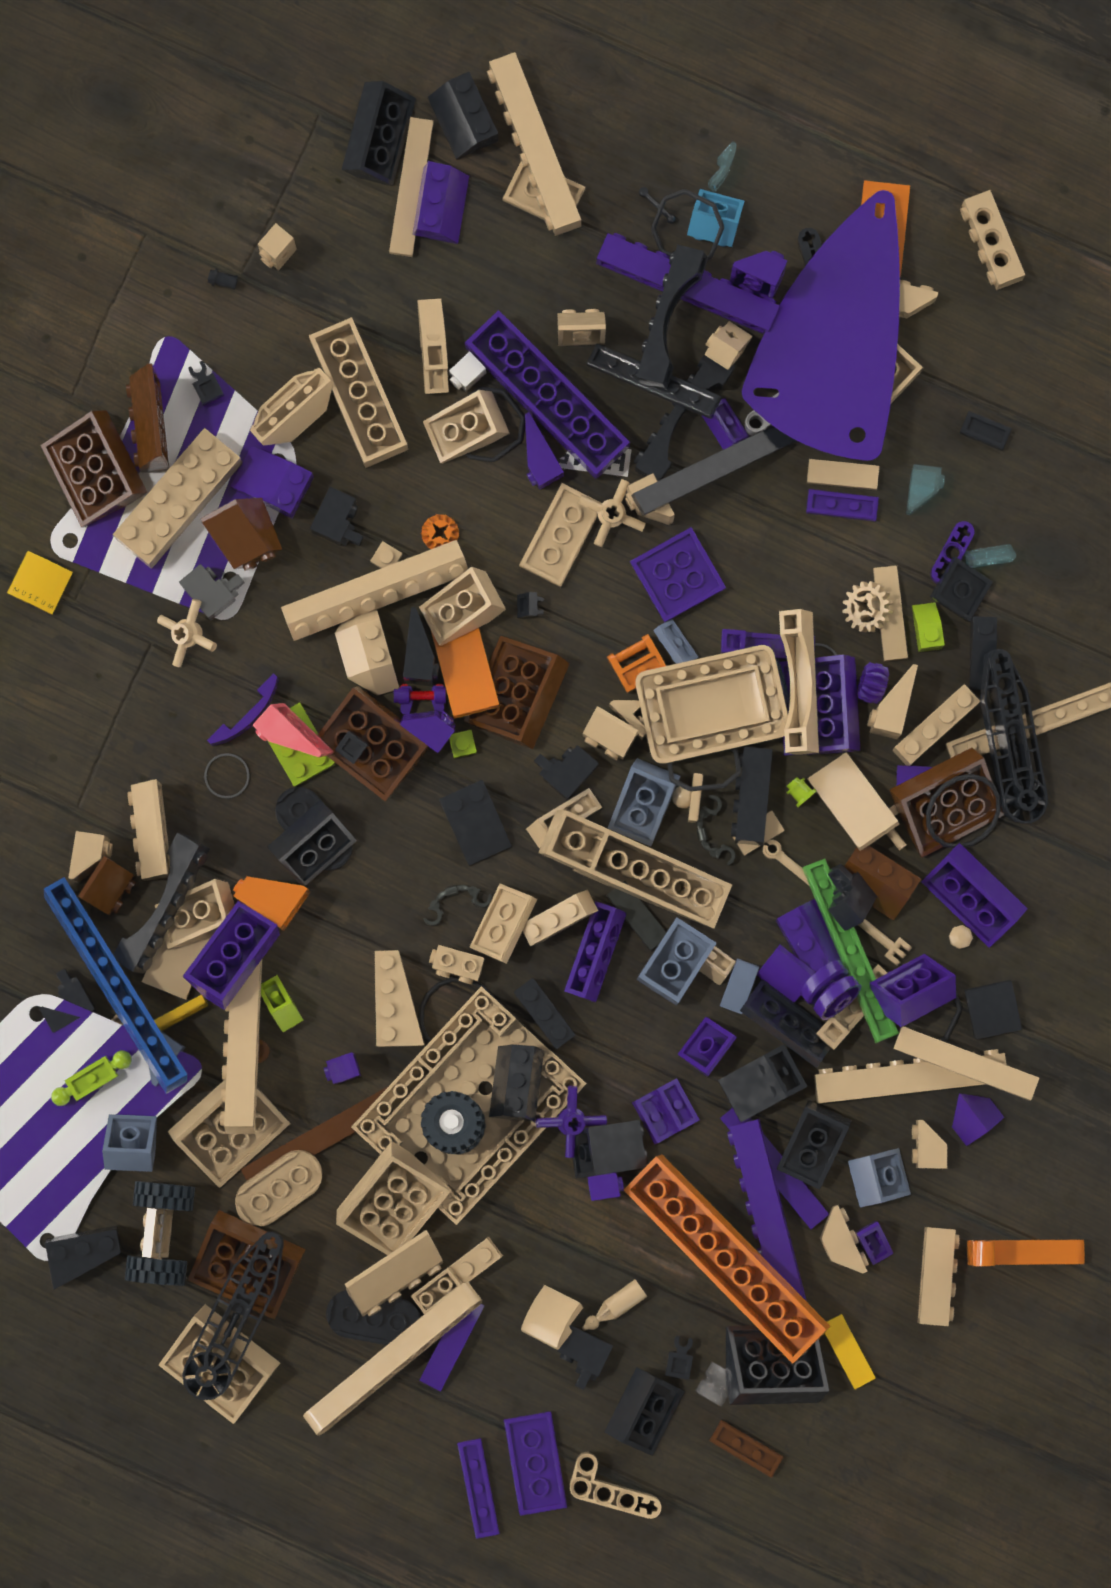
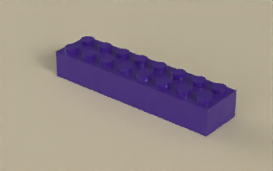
[465,310,630,479]

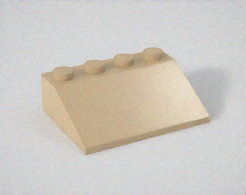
[168,1080,290,1188]
[336,1141,451,1255]
[345,1230,443,1317]
[159,1304,280,1424]

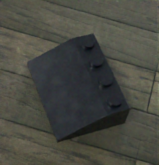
[726,1326,829,1405]

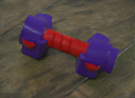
[394,684,446,715]

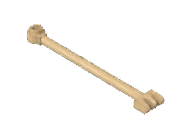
[762,840,912,966]

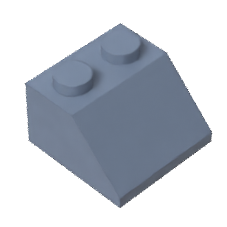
[102,1114,157,1172]
[848,1148,911,1208]

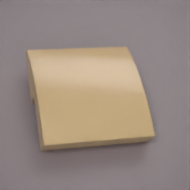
[521,1285,583,1350]

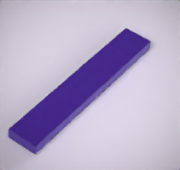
[720,1108,829,1229]

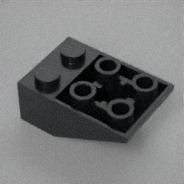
[718,1044,807,1123]

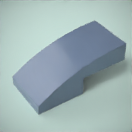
[720,958,759,1014]

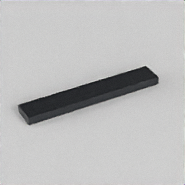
[586,343,722,419]

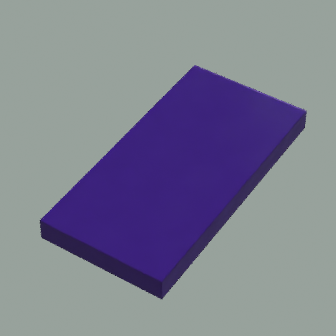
[504,1411,567,1516]

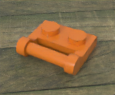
[607,634,666,693]

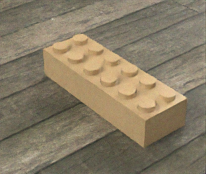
[309,317,408,468]
[113,428,242,569]

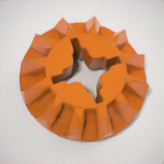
[422,514,459,549]

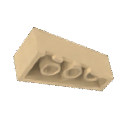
[375,950,425,1047]

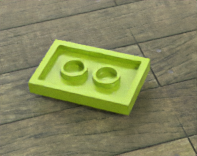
[267,703,335,787]

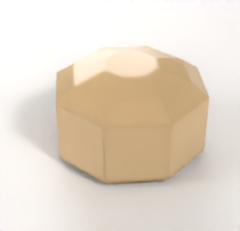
[948,925,973,949]

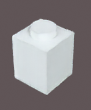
[449,351,486,392]

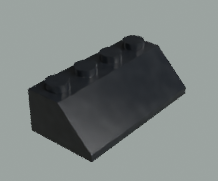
[341,81,416,186]

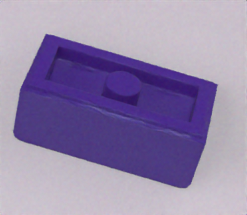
[702,398,749,450]

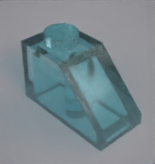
[906,464,945,515]

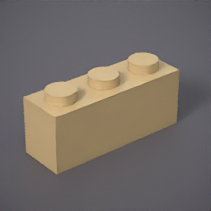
[523,890,598,946]

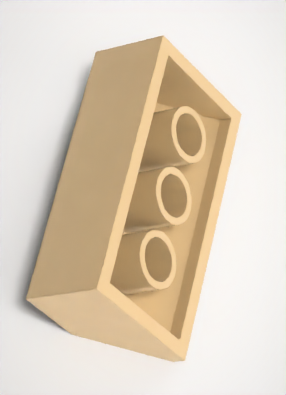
[128,779,170,881]

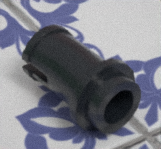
[208,268,238,290]

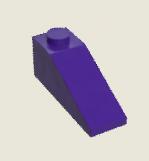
[525,412,564,490]

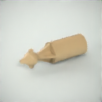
[582,1279,647,1331]

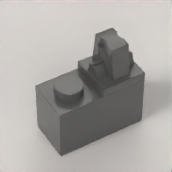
[179,564,245,621]

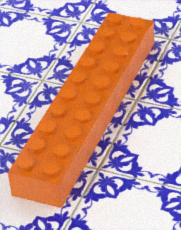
[624,1154,831,1364]

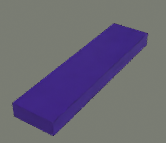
[457,1438,500,1539]

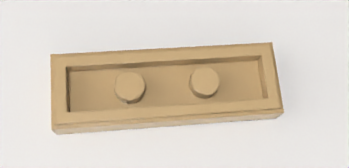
[807,459,879,490]

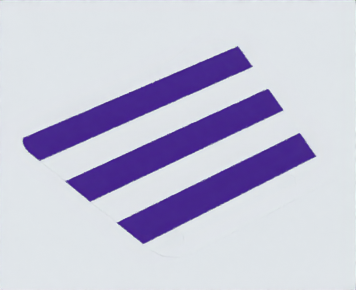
[50,336,296,620]
[0,994,202,1261]

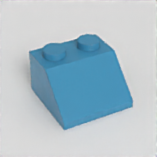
[687,189,745,247]

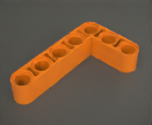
[967,1240,1085,1266]

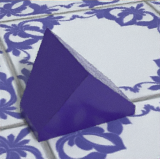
[952,1093,1004,1146]

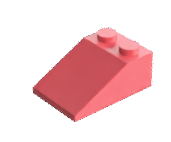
[253,703,334,757]

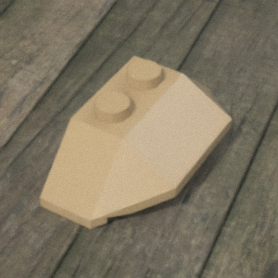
[250,368,333,446]
[335,609,399,696]

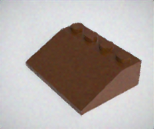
[126,363,169,473]
[41,410,148,528]
[464,636,570,749]
[317,686,430,801]
[890,748,1004,858]
[188,1210,306,1320]

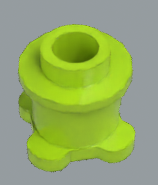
[786,777,817,807]

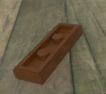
[709,1420,783,1478]

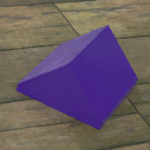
[678,1017,737,1076]

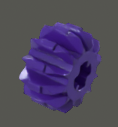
[857,662,889,704]

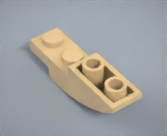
[417,299,449,394]
[411,1237,503,1314]

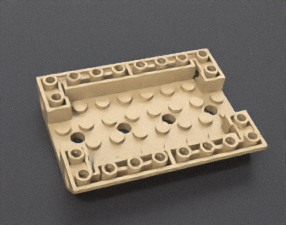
[351,986,587,1225]

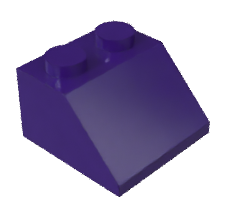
[400,710,456,753]

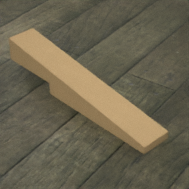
[893,1027,1039,1101]

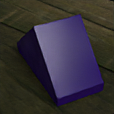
[855,1221,893,1265]

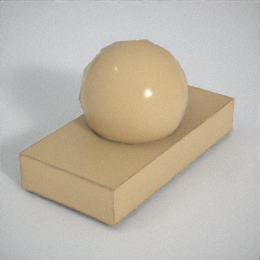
[672,773,703,823]

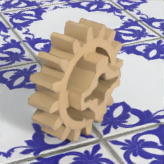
[843,581,893,633]

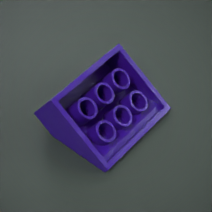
[779,655,860,756]

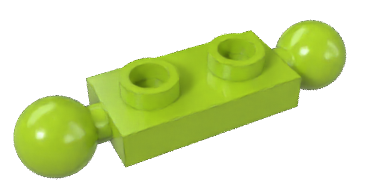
[51,1050,132,1106]

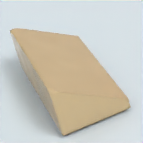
[699,946,736,985]

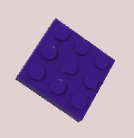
[630,527,726,623]

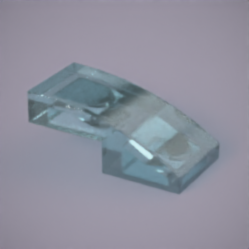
[708,141,737,193]

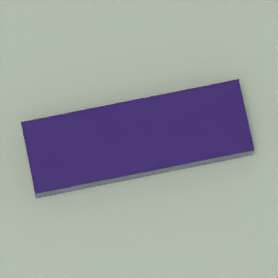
[806,489,879,522]

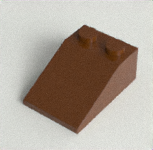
[78,856,137,916]

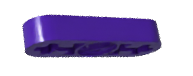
[930,521,974,584]

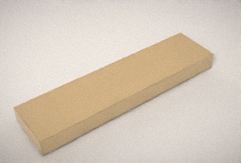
[873,566,908,662]

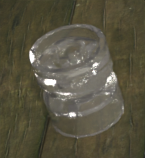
[695,1362,728,1407]

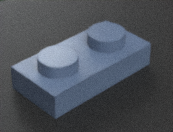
[653,619,698,664]

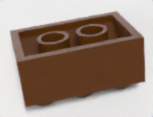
[844,846,921,921]

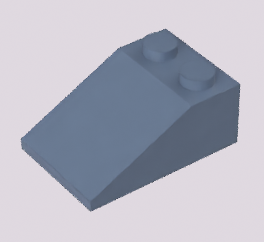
[608,758,680,846]
[637,917,716,1005]

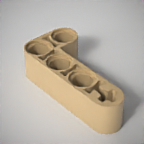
[570,1452,661,1519]

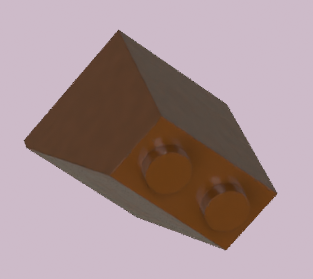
[200,498,282,571]

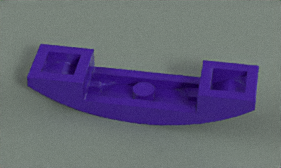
[721,629,815,659]
[207,673,279,746]
[419,1304,485,1392]

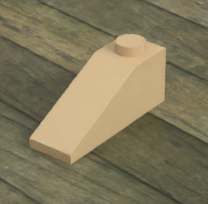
[526,788,602,848]

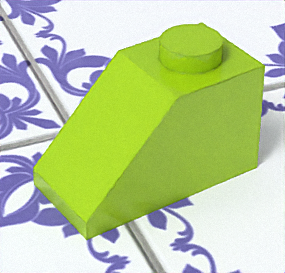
[912,603,945,652]
[261,975,303,1032]

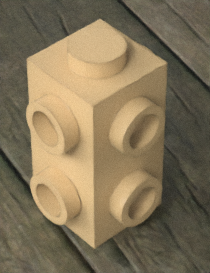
[429,945,485,985]

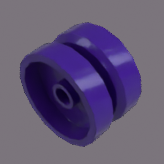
[800,960,862,1020]

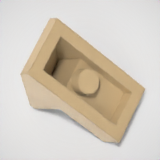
[609,700,647,740]

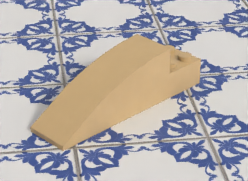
[539,809,732,928]

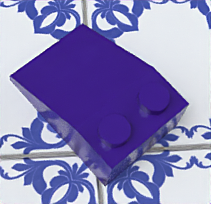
[230,446,314,519]

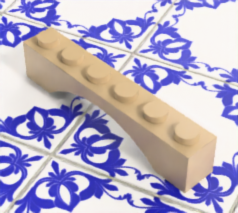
[779,609,819,755]

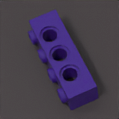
[564,901,627,1003]

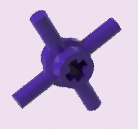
[536,1085,607,1158]

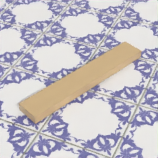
[389,117,434,257]

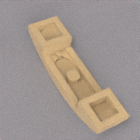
[816,964,887,1050]

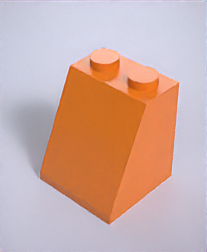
[233,876,310,931]

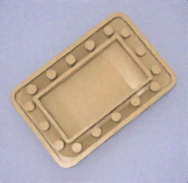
[635,645,788,763]

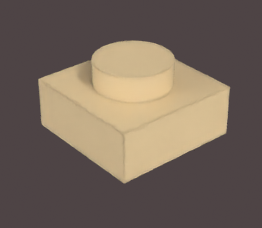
[370,541,403,568]

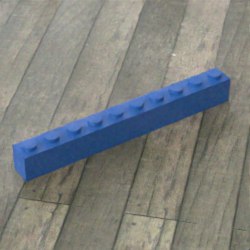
[44,877,187,1094]

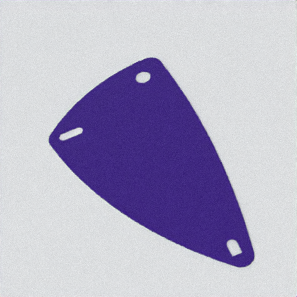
[742,190,900,461]

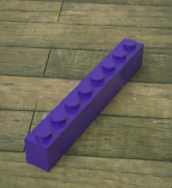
[596,233,780,334]
[727,1119,807,1301]

